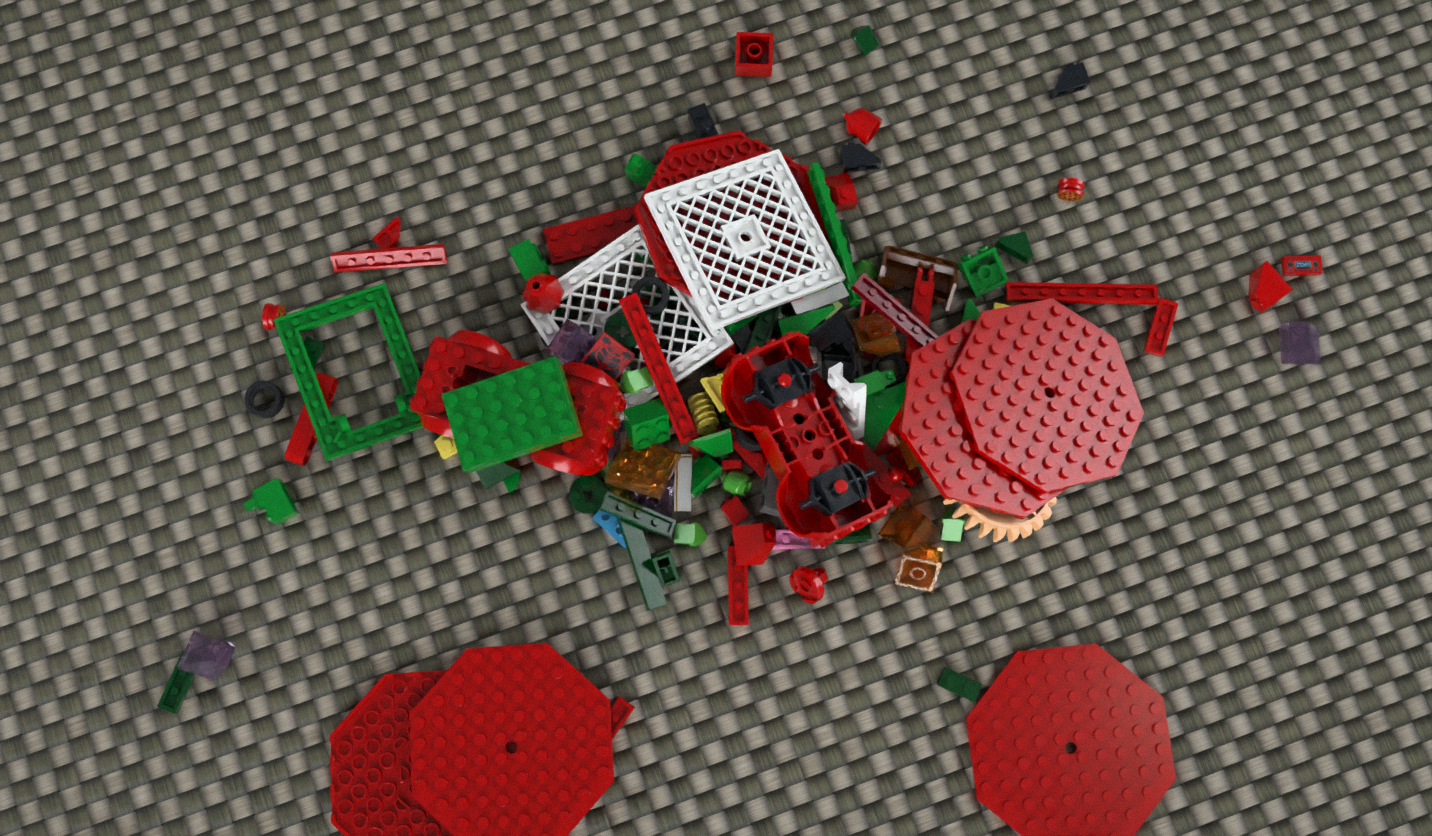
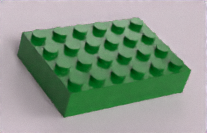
[442,356,583,473]

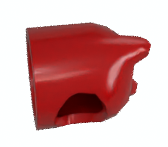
[843,108,882,145]

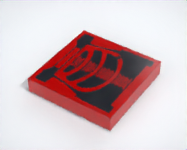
[580,331,635,381]

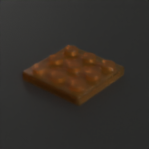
[605,437,681,499]

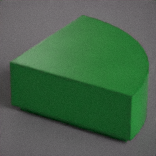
[504,472,521,493]

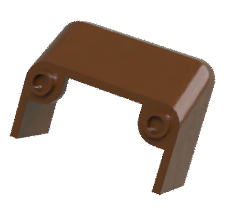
[876,246,958,311]

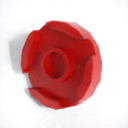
[789,566,828,604]

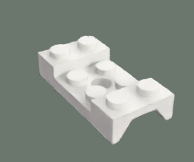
[828,362,867,441]

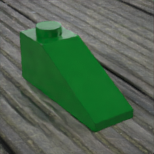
[778,304,835,336]

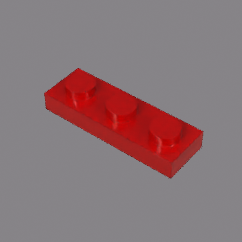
[1143,297,1179,357]

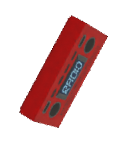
[1281,255,1323,276]

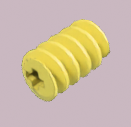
[687,392,719,435]

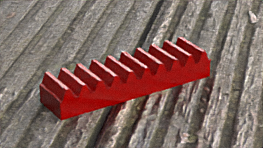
[728,546,749,626]

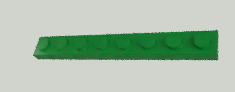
[807,162,863,307]

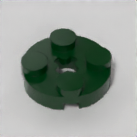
[604,312,638,351]
[569,476,607,514]

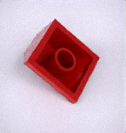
[824,172,858,213]
[1248,261,1293,313]
[732,523,776,566]

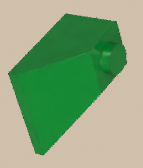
[687,428,733,460]
[691,454,722,499]

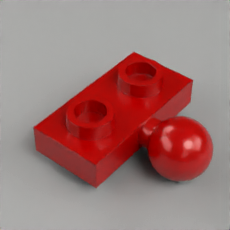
[885,447,923,488]

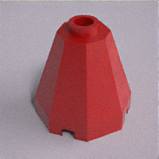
[522,272,564,314]

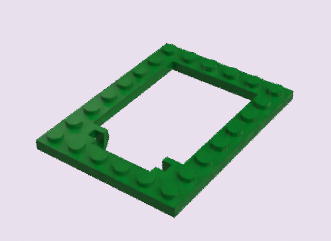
[273,283,423,462]

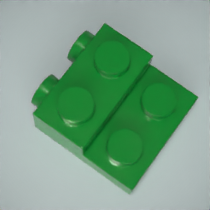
[957,245,1009,298]

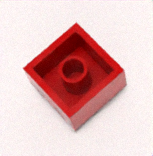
[735,32,773,77]

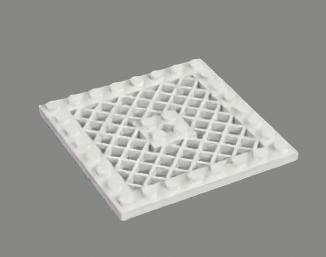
[644,149,846,332]
[521,224,734,421]

